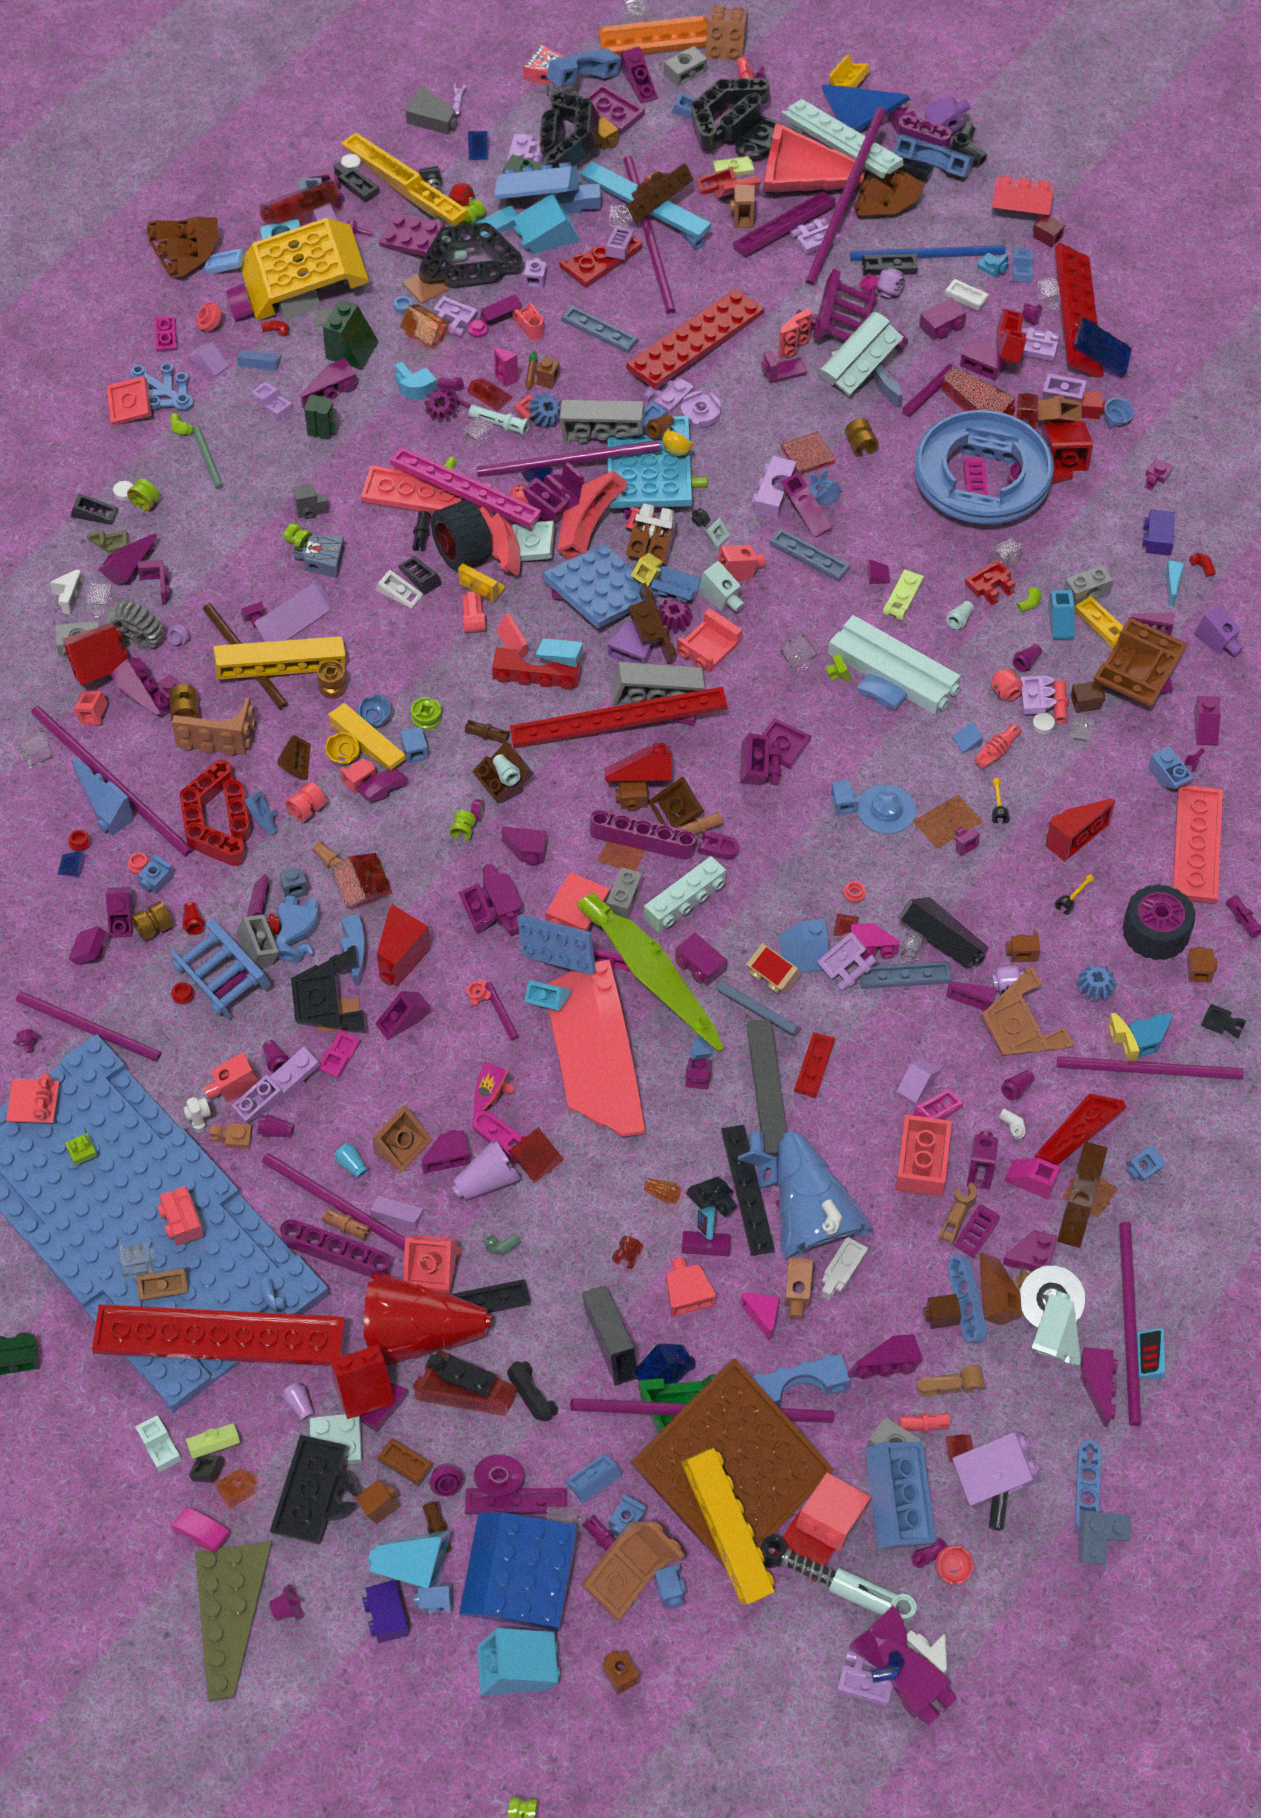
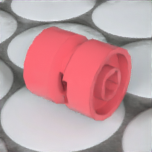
[285,782,327,823]

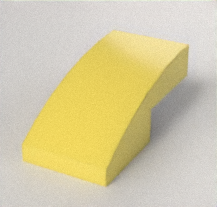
[1108,1013,1140,1061]

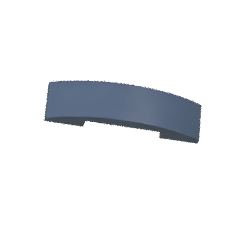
[872,359,903,407]

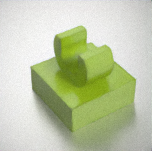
[826,653,853,682]
[65,1133,97,1166]

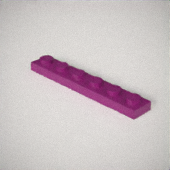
[733,191,836,256]

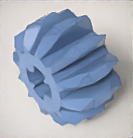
[527,392,561,427]
[1077,963,1117,1003]

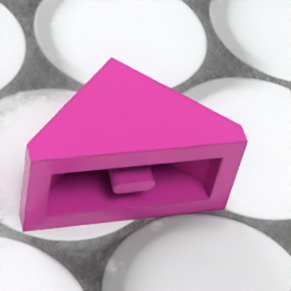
[740,1292,779,1340]

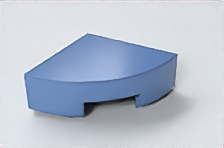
[690,1036,713,1060]

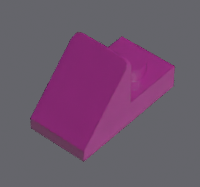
[685,1057,712,1090]

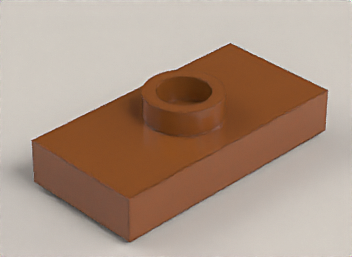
[377,1438,433,1486]

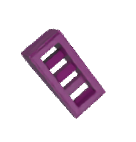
[1131,612,1175,636]
[946,982,997,1011]
[954,1204,1000,1258]

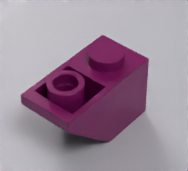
[106,887,132,938]

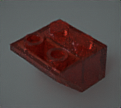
[330,853,393,908]

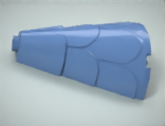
[777,1131,874,1260]

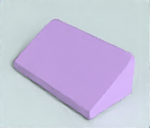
[370,1196,424,1230]

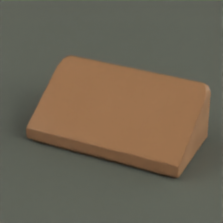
[136,1267,188,1301]

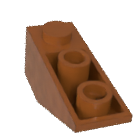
[979,1252,1022,1325]

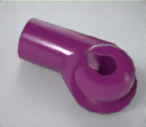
[911,1538,947,1568]

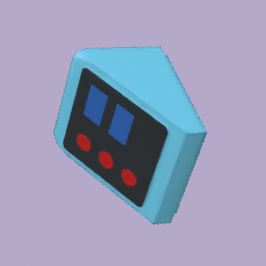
[696,1207,716,1240]

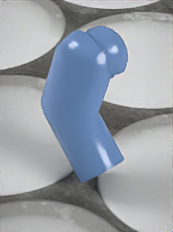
[260,1278,285,1312]

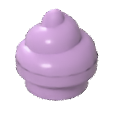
[167,624,189,646]

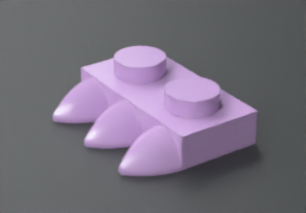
[1021,675,1057,715]

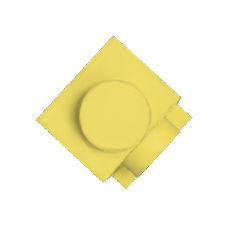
[631,553,663,587]

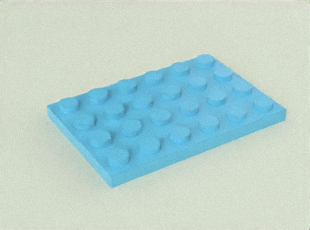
[608,416,692,508]

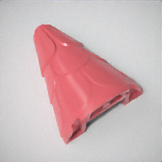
[762,124,864,192]

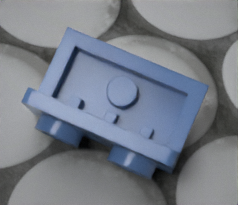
[651,566,701,602]

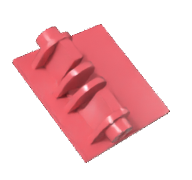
[6,1073,59,1123]

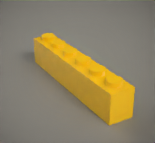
[213,636,346,680]
[681,1448,775,1605]

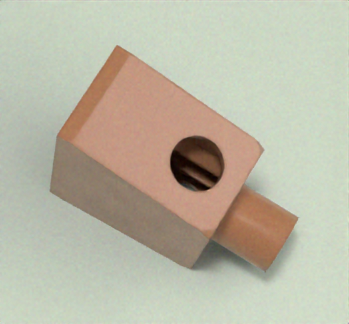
[784,1258,813,1319]

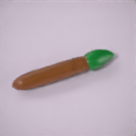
[525,351,538,390]

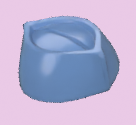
[1104,398,1134,429]

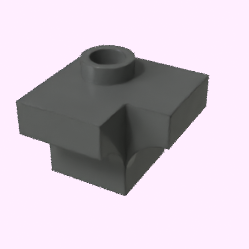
[292,484,329,518]

